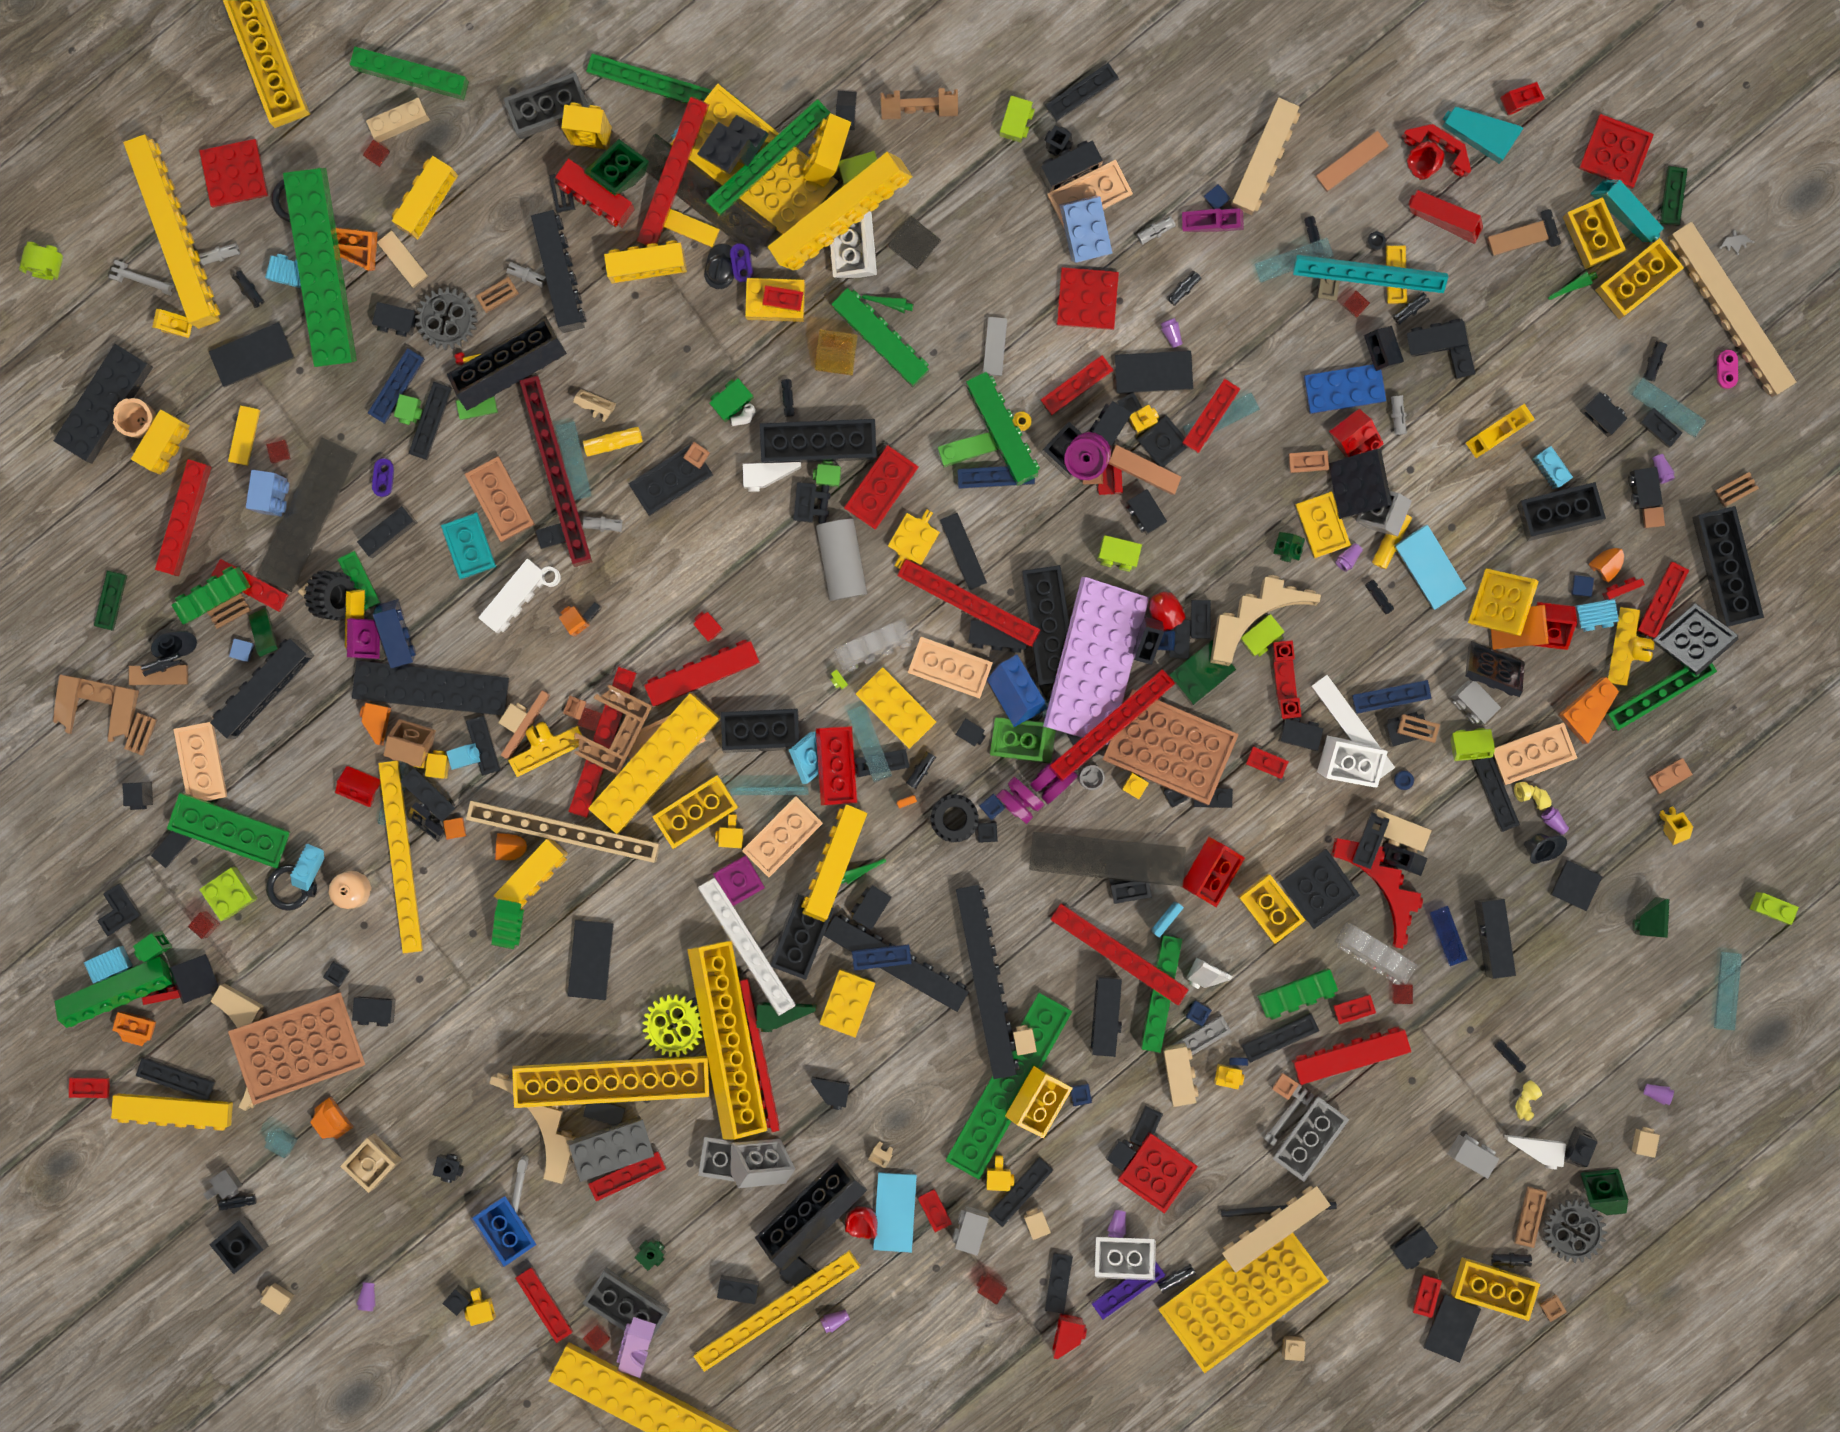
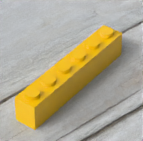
[802,804,867,922]
[111,1093,233,1130]

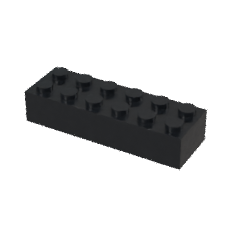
[531,210,587,333]
[447,317,567,411]
[53,344,153,464]
[760,419,877,463]
[1692,506,1764,627]
[1021,565,1069,686]
[210,638,315,739]
[755,1157,867,1271]

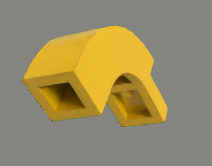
[1466,404,1535,458]

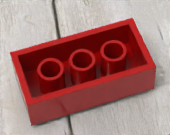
[555,158,635,228]

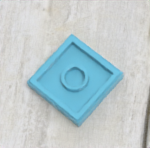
[789,732,819,784]
[1151,902,1184,938]

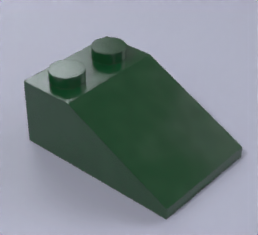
[584,139,649,196]
[1168,640,1236,705]
[756,1002,817,1032]

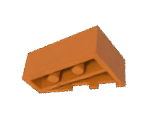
[336,227,378,271]
[1558,677,1619,744]

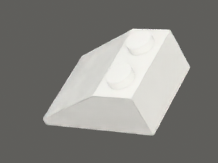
[1317,736,1387,788]

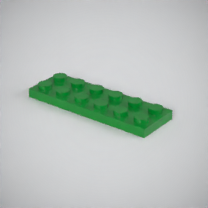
[167,792,291,868]

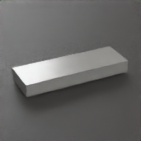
[983,317,1007,376]
[1172,1015,1232,1055]

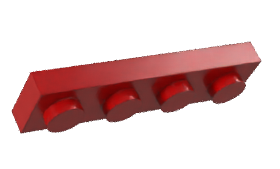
[1040,355,1113,416]
[1182,378,1240,453]
[211,559,289,612]
[1637,562,1689,639]
[588,1151,667,1202]
[515,1267,573,1343]

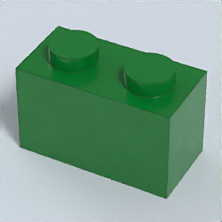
[709,378,754,423]
[133,931,173,962]

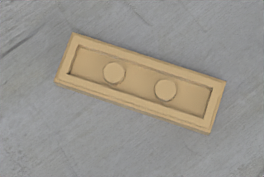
[377,231,428,288]

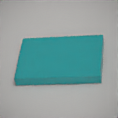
[441,513,497,580]

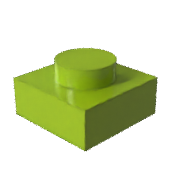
[830,669,848,690]

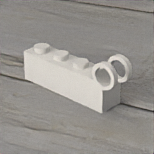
[479,559,561,633]

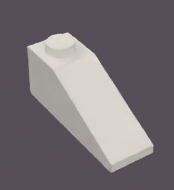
[743,462,801,492]
[1504,1135,1566,1169]

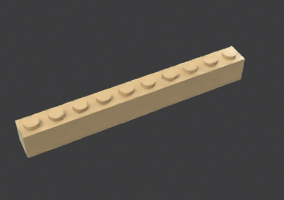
[1668,222,1797,397]
[466,801,661,863]

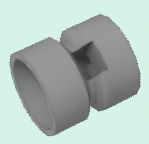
[1078,765,1105,790]

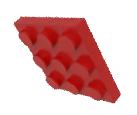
[1579,114,1654,189]
[199,139,269,208]
[1057,267,1119,330]
[1117,1133,1198,1214]

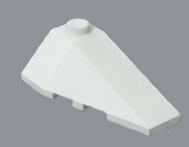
[1186,957,1233,989]

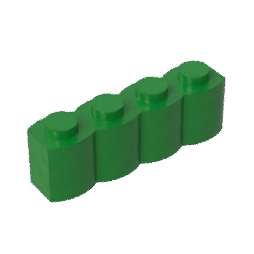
[171,566,251,625]
[491,899,524,950]
[1257,968,1338,1020]

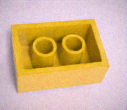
[803,113,851,187]
[1563,197,1626,269]
[746,278,805,322]
[131,409,190,475]
[1237,874,1306,944]
[820,968,876,1038]
[1005,1066,1072,1138]

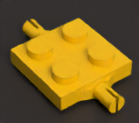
[888,509,940,569]

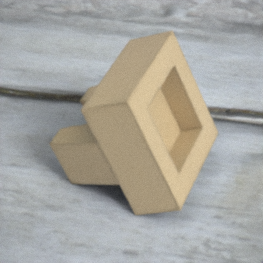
[868,1141,893,1168]

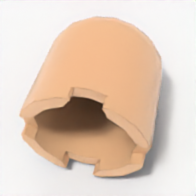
[113,398,157,439]
[328,871,371,909]

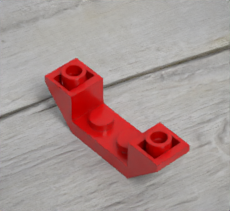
[1401,124,1471,178]
[1273,640,1302,719]

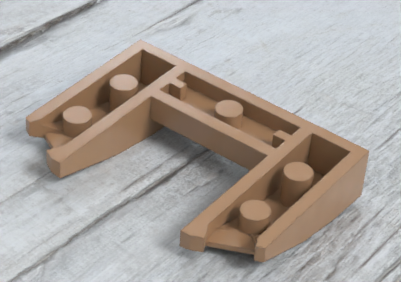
[880,88,958,120]
[53,675,139,742]
[575,685,653,775]

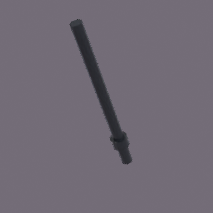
[1221,1201,1337,1217]

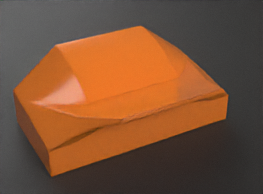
[112,1011,156,1046]
[310,1097,353,1139]

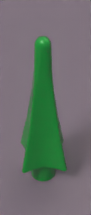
[1548,271,1598,300]
[862,295,914,314]
[841,859,886,884]

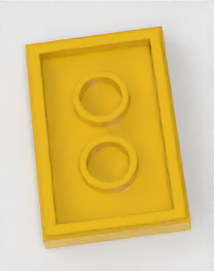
[1295,492,1351,559]

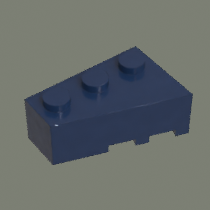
[373,599,416,668]

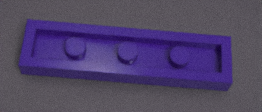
[1091,1261,1165,1320]

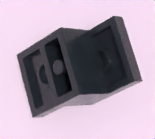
[697,115,769,174]

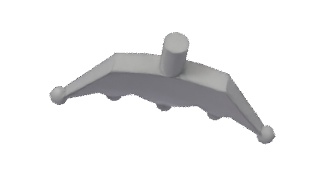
[1719,230,1754,255]

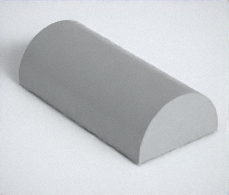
[816,519,867,601]
[1272,1097,1350,1182]

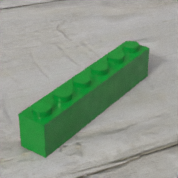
[349,46,469,100]
[831,288,929,388]
[966,371,1040,486]
[1604,663,1717,731]
[1140,934,1183,1053]
[54,957,172,1028]

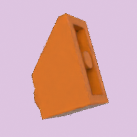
[559,606,590,637]
[360,703,391,745]

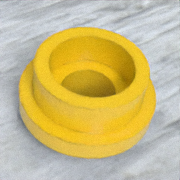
[1012,412,1031,431]

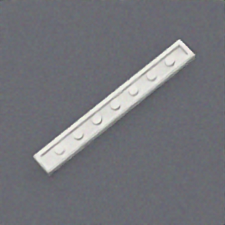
[698,878,795,1016]

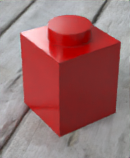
[693,612,724,642]

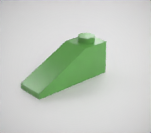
[938,432,998,468]

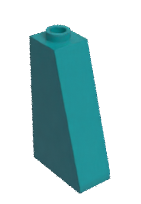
[1442,107,1524,164]
[1591,180,1664,242]

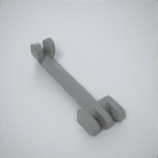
[108,260,175,296]
[1263,1084,1314,1145]
[511,1155,529,1222]

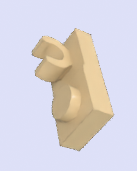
[573,389,616,422]

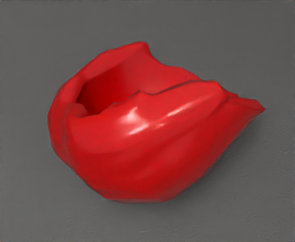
[1407,141,1444,180]
[1149,591,1185,630]
[845,1206,878,1239]

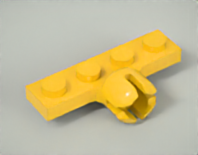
[1608,607,1654,686]
[508,722,583,777]

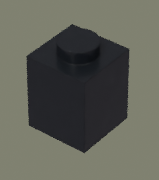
[955,718,986,747]
[1105,1138,1135,1170]
[442,1285,472,1316]

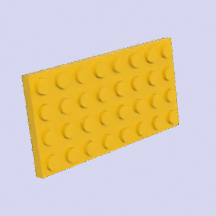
[670,84,838,235]
[1158,1233,1329,1374]

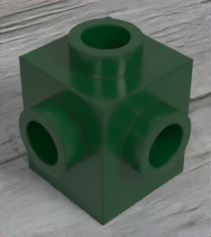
[1273,532,1305,563]
[634,1238,666,1271]

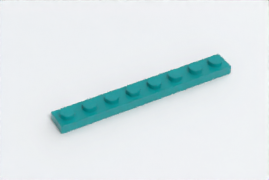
[1293,255,1449,293]

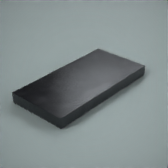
[208,322,295,388]
[1115,351,1193,394]
[628,443,714,516]
[567,920,614,1000]

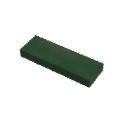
[1660,166,1688,226]
[94,570,128,631]
[248,608,278,657]

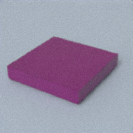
[347,619,380,659]
[713,855,765,906]

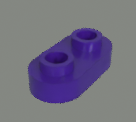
[730,243,754,282]
[372,458,394,497]

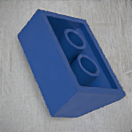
[987,654,1048,727]
[470,1196,537,1267]

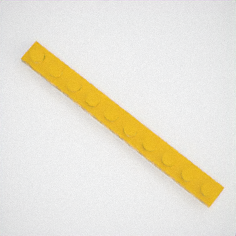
[378,760,423,953]
[693,1250,861,1372]

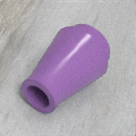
[1161,318,1183,348]
[1652,454,1675,484]
[1335,543,1363,572]
[1541,807,1569,835]
[1643,1084,1674,1105]
[1107,1210,1126,1238]
[356,1282,376,1311]
[820,1309,850,1333]

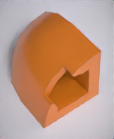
[1588,548,1624,583]
[495,833,527,861]

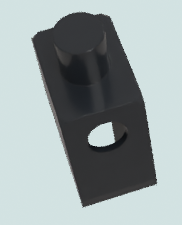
[1564,1126,1598,1167]

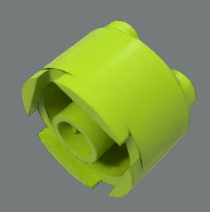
[19,242,63,280]

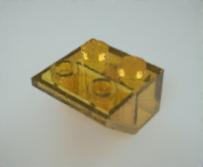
[815,329,858,376]

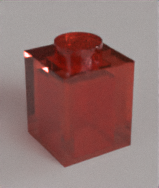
[187,911,220,939]
[976,1273,1007,1305]

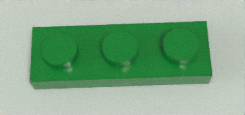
[337,551,381,611]

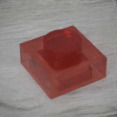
[363,140,390,167]
[1342,291,1370,318]
[266,440,291,464]
[577,707,602,731]
[1392,984,1413,1004]
[583,1324,610,1353]

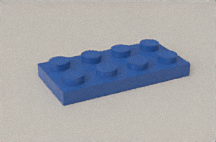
[1304,365,1386,414]

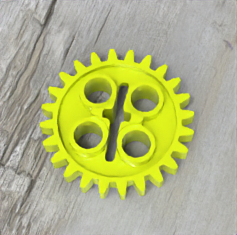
[642,994,703,1057]

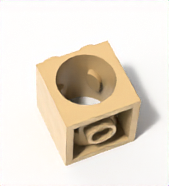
[340,1133,402,1193]

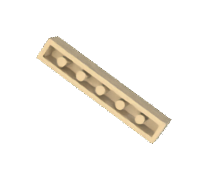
[1231,98,1300,215]
[1222,1186,1331,1273]

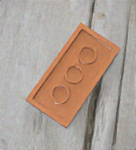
[465,456,535,542]

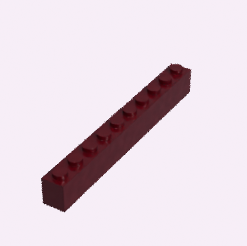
[520,376,593,567]

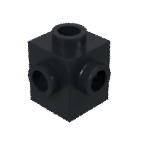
[1044,125,1073,156]
[432,1153,464,1183]

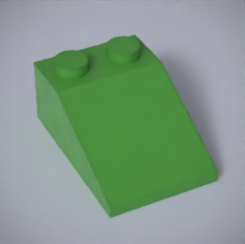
[990,718,1056,764]

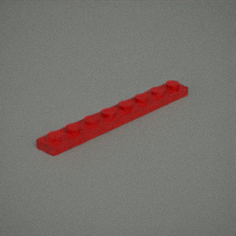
[637,97,710,245]
[897,559,1040,647]
[568,667,637,818]
[1049,669,1175,782]
[1050,904,1190,1006]
[740,978,780,1132]

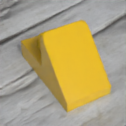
[152,309,192,338]

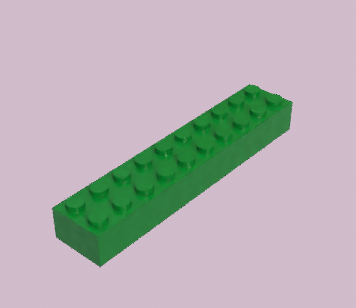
[283,168,357,367]

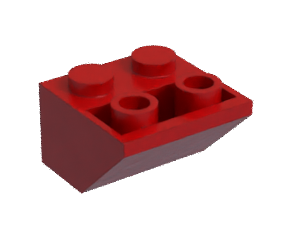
[1329,408,1384,458]

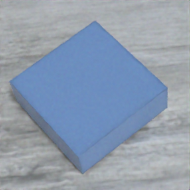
[229,638,254,662]

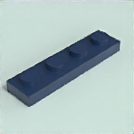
[368,348,425,424]
[957,466,1035,489]
[1352,680,1432,714]

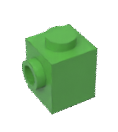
[394,394,422,425]
[813,461,841,487]

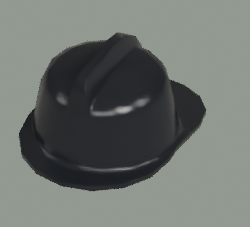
[704,244,734,289]
[151,628,197,658]
[1524,833,1567,864]

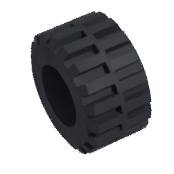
[304,570,356,621]
[931,794,979,843]

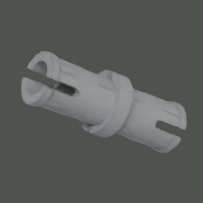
[1136,216,1176,245]
[199,243,240,266]
[506,262,546,288]
[1391,395,1407,435]
[583,516,622,532]

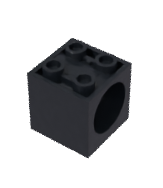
[1041,422,1090,479]

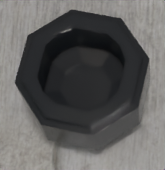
[1366,231,1386,251]

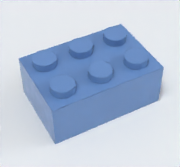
[1059,195,1112,263]
[246,470,289,517]

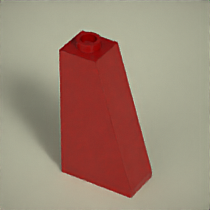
[1408,190,1483,244]

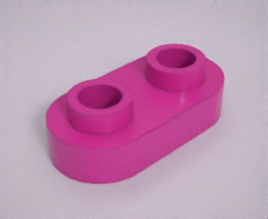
[1717,350,1738,389]

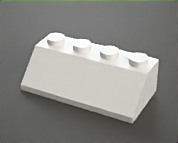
[830,211,877,278]

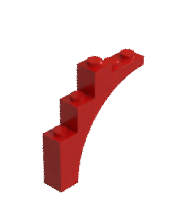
[1331,838,1423,949]

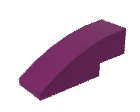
[1182,208,1244,232]

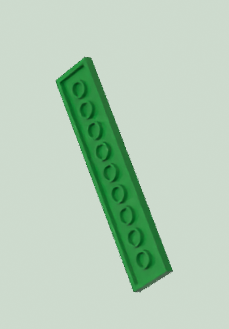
[945,992,1073,1180]

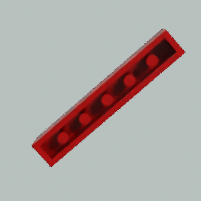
[155,459,212,577]
[644,639,760,707]
[1292,1026,1411,1085]

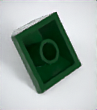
[1632,897,1670,938]
[1580,1169,1629,1216]

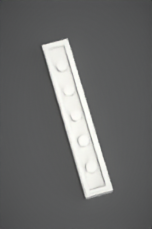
[1311,675,1395,778]

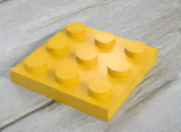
[1468,568,1539,636]

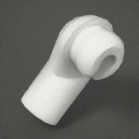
[731,403,755,426]

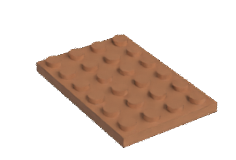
[1102,689,1239,805]
[228,992,365,1105]

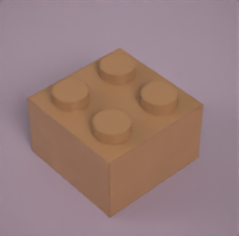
[384,719,436,767]

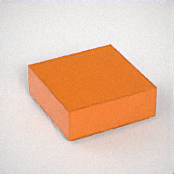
[897,795,917,808]
[443,817,466,840]

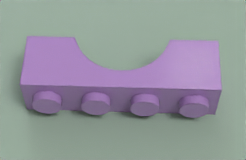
[617,1317,656,1378]

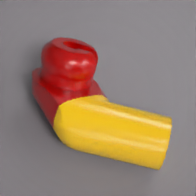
[454,352,481,366]

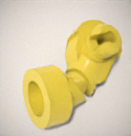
[1514,782,1552,811]
[1515,1080,1542,1121]

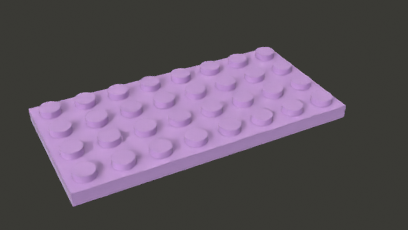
[1043,577,1149,745]

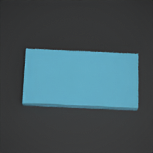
[1394,525,1466,610]
[873,1172,917,1253]

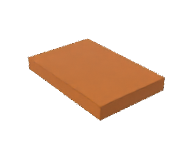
[1491,605,1549,650]

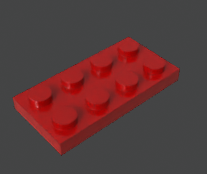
[844,445,919,530]
[816,726,857,805]

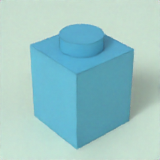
[446,743,481,770]

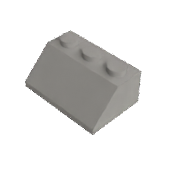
[731,1139,795,1188]

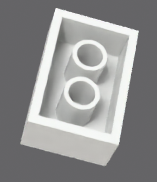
[1095,1237,1156,1280]

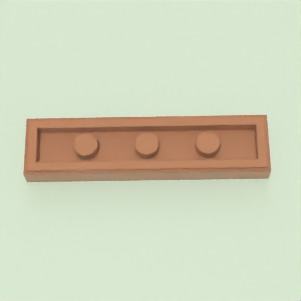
[1316,131,1389,192]
[1108,445,1181,495]
[501,690,550,759]

